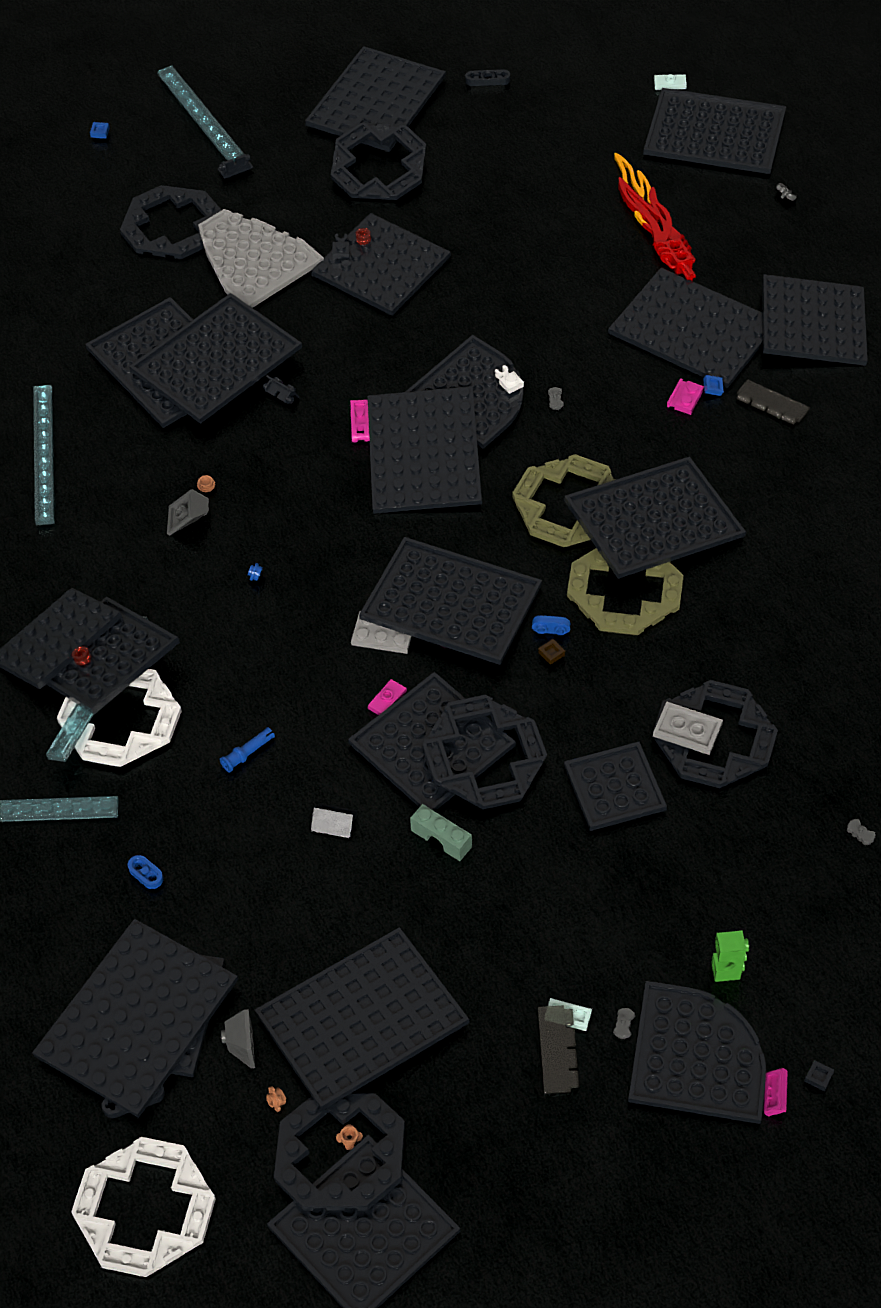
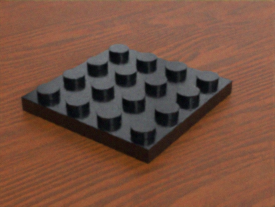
[564,742,667,831]

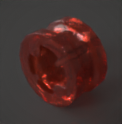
[356,228,371,245]
[72,646,91,665]

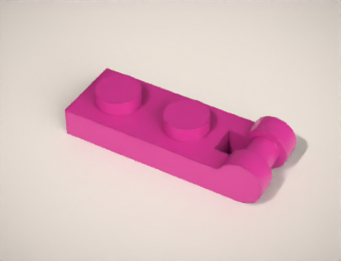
[351,400,370,442]

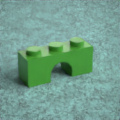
[711,931,749,982]

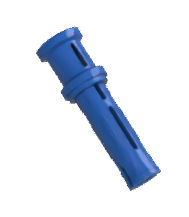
[220,727,275,773]

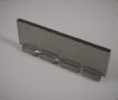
[737,380,810,425]
[538,1005,579,1094]

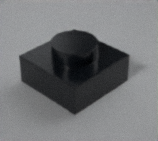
[804,1060,834,1091]

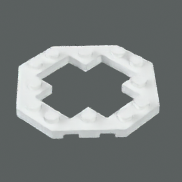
[57,669,182,767]
[71,1137,216,1277]

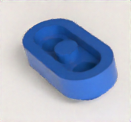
[532,616,570,635]
[128,855,163,889]

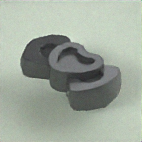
[776,183,797,201]
[548,387,564,410]
[847,819,875,845]
[613,1008,635,1039]

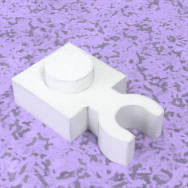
[495,365,524,394]

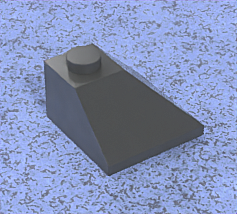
[167,489,209,535]
[221,1009,255,1068]

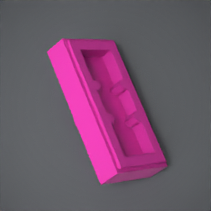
[368,679,407,715]
[764,1068,788,1116]

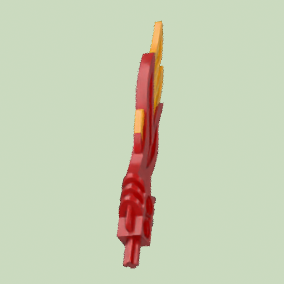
[614,153,696,281]

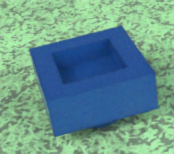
[90,122,109,138]
[703,375,724,396]

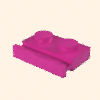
[667,378,704,415]

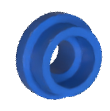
[248,563,263,581]

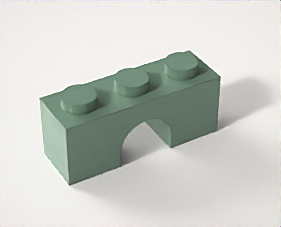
[410,804,472,861]

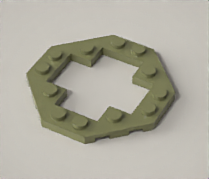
[513,454,615,547]
[567,548,683,635]

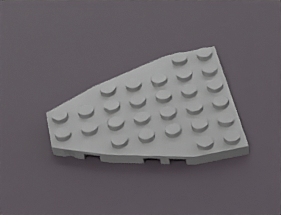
[198,209,324,308]

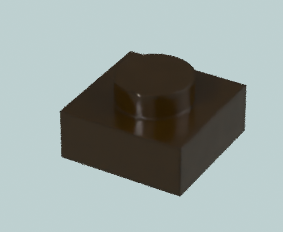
[538,639,565,665]

